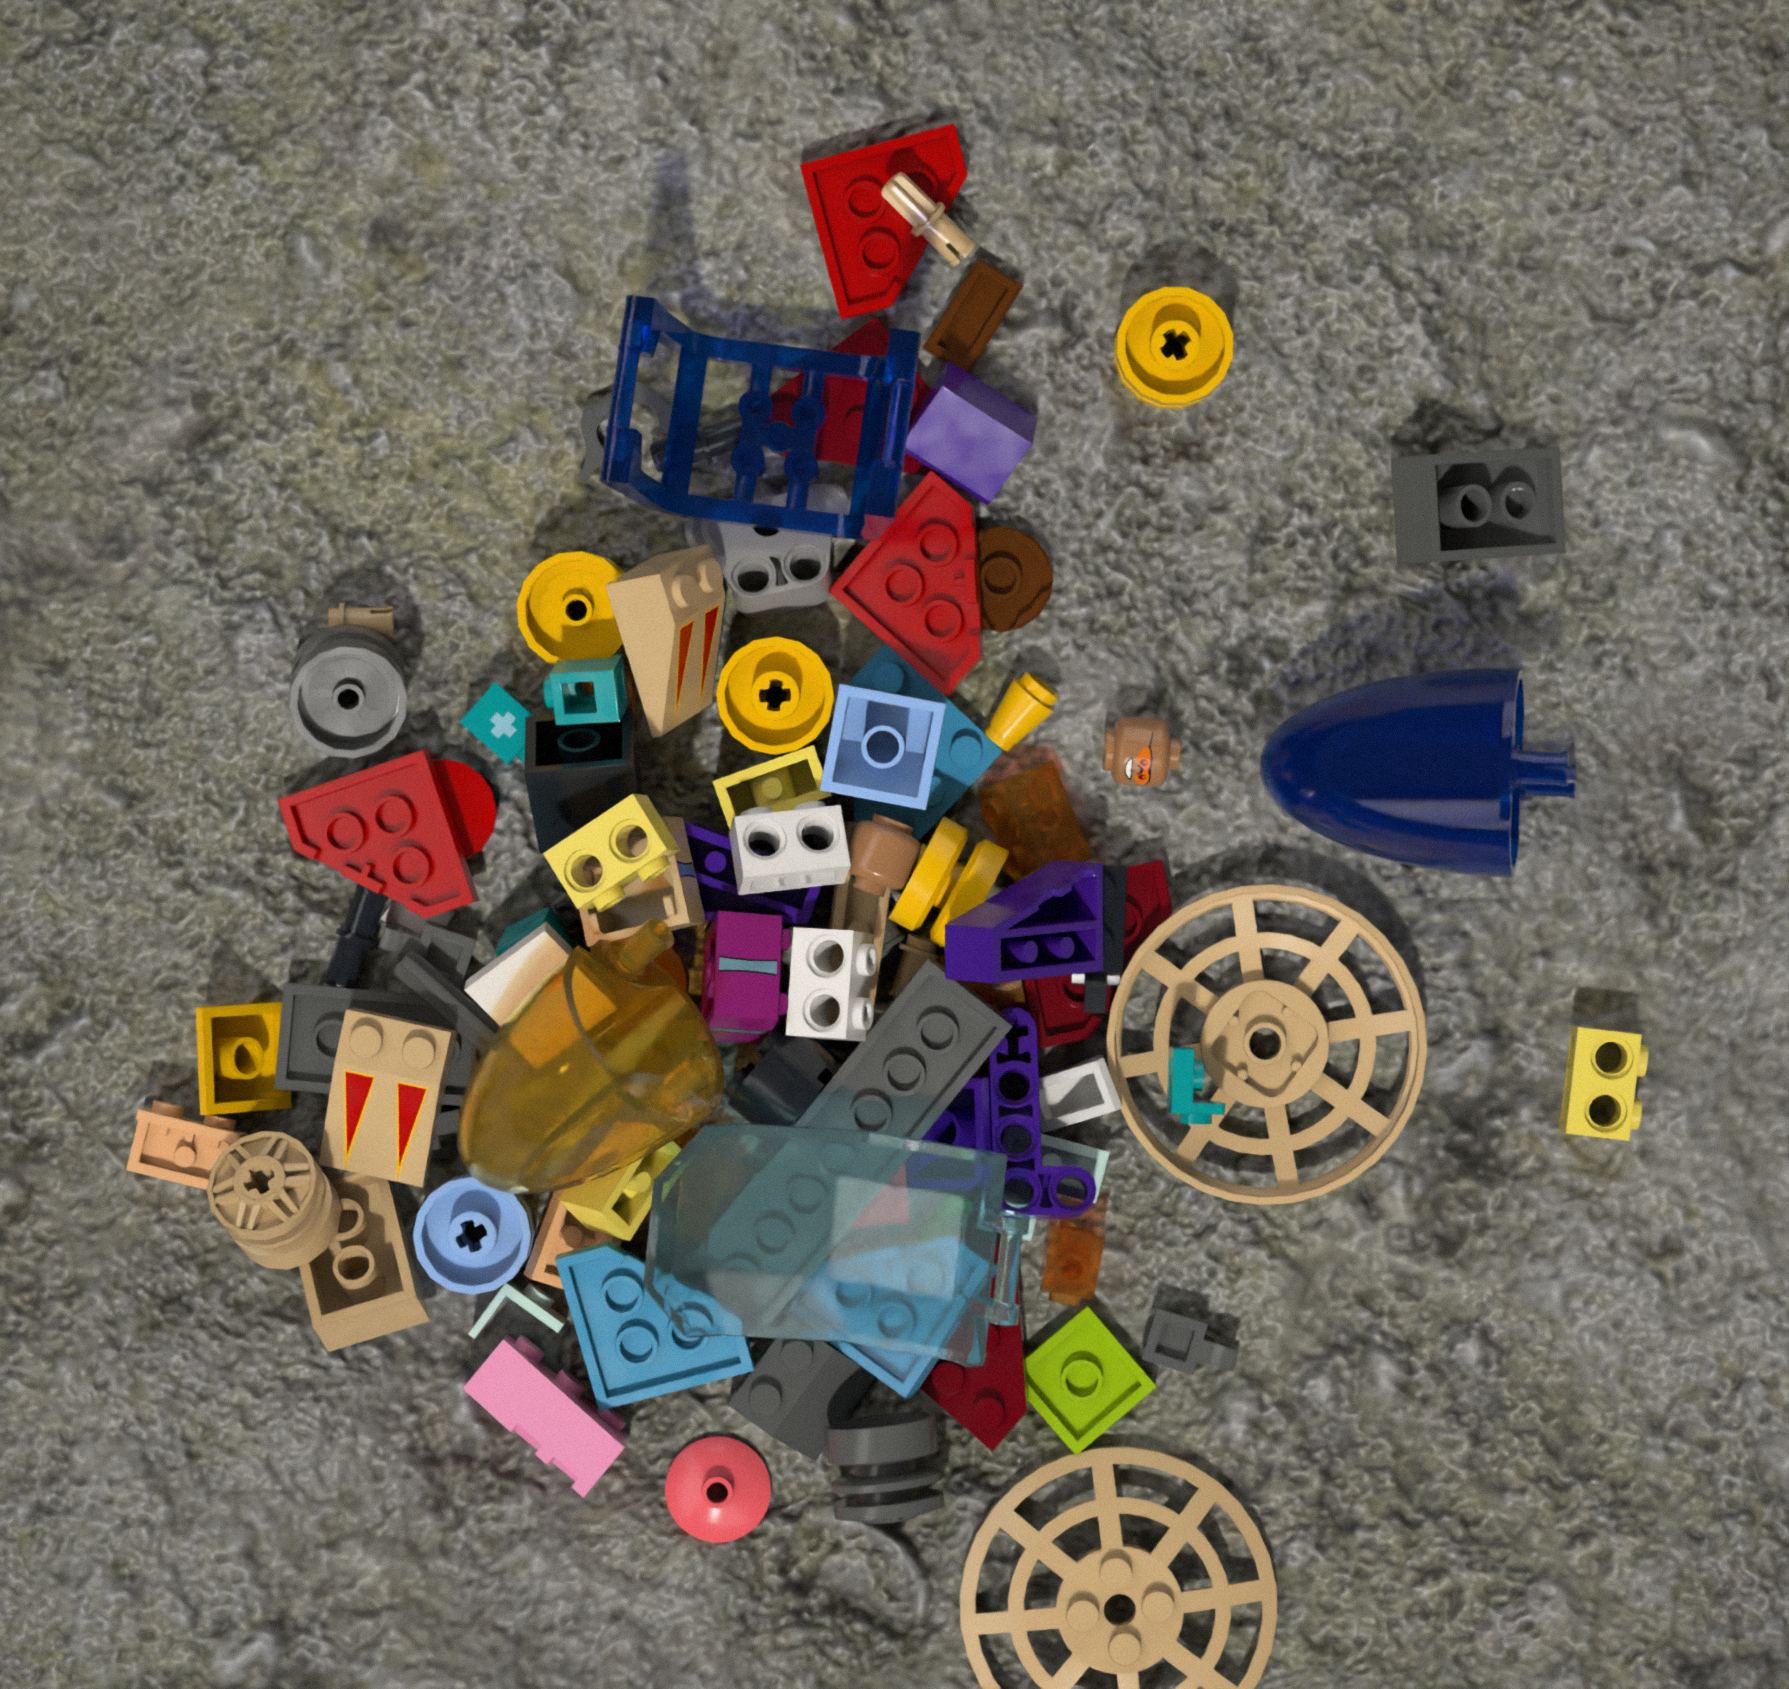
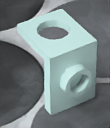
[469,1279,567,1339]

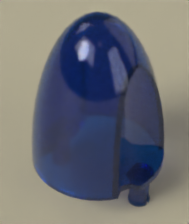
[1259,668,1577,878]

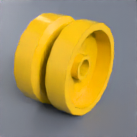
[1113,287,1233,410]
[516,551,626,665]
[716,636,835,756]
[888,816,1009,949]

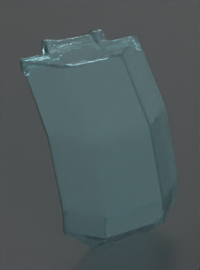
[643,1123,1030,1367]

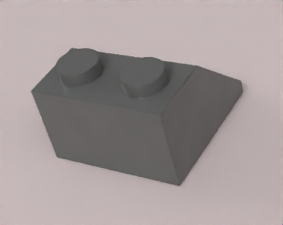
[728,1314,876,1461]

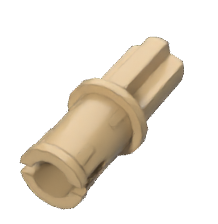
[881,172,976,267]

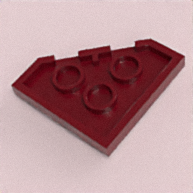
[748,316,932,477]
[1023,860,1173,1049]
[920,1225,1029,1451]

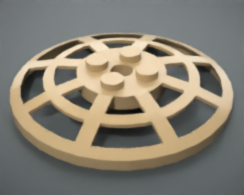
[1106,884,1427,1205]
[959,1445,1277,1689]

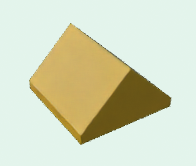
[196,1002,292,1115]

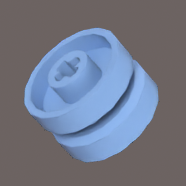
[413,1172,536,1295]

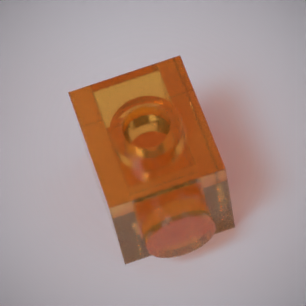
[1039,1222,1106,1306]

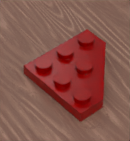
[799,123,968,321]
[828,470,984,697]
[277,748,480,919]

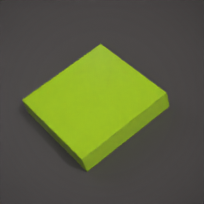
[1024,1304,1157,1456]

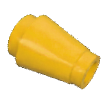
[984,671,1060,752]

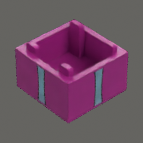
[699,911,791,1046]

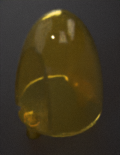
[456,918,724,1195]

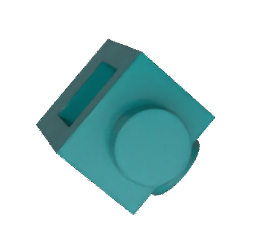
[544,654,629,725]

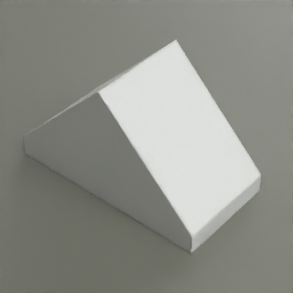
[1024,1054,1122,1133]

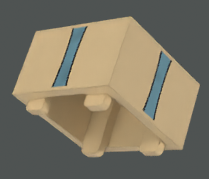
[579,816,706,947]

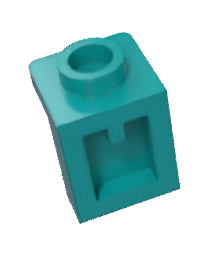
[1167,1046,1225,1124]

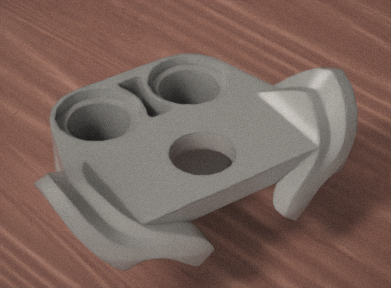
[685,484,849,618]

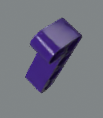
[987,1007,1097,1220]

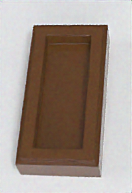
[922,258,1023,373]

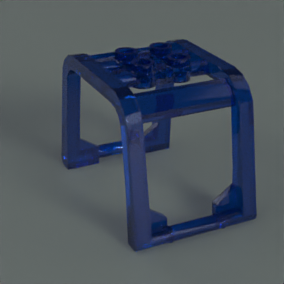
[599,295,922,540]

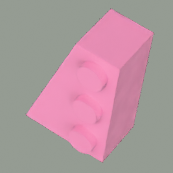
[463,1334,630,1498]

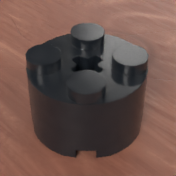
[723,1022,844,1145]

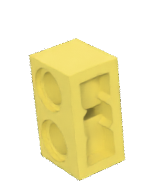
[543,794,681,912]
[1558,1025,1648,1141]

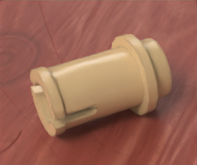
[328,603,394,640]
[889,933,941,998]

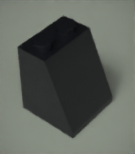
[525,707,643,854]

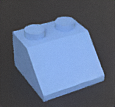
[820,684,947,810]

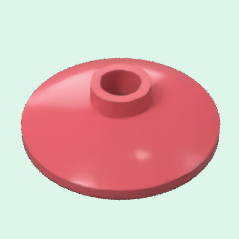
[665,1436,771,1543]

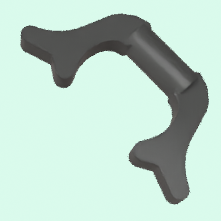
[579,382,696,481]

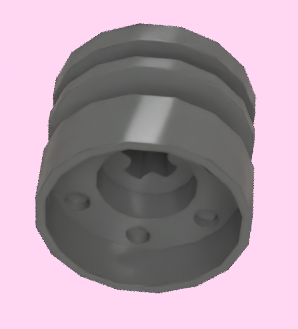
[825,1412,945,1524]

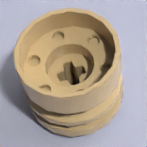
[207,1131,342,1270]

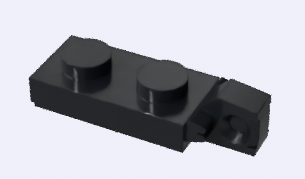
[1071,865,1127,1013]

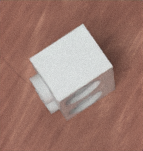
[729,801,851,895]
[786,927,878,1042]

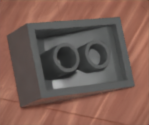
[1391,447,1566,565]

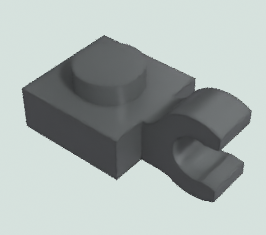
[378,920,478,990]
[1141,1307,1239,1375]

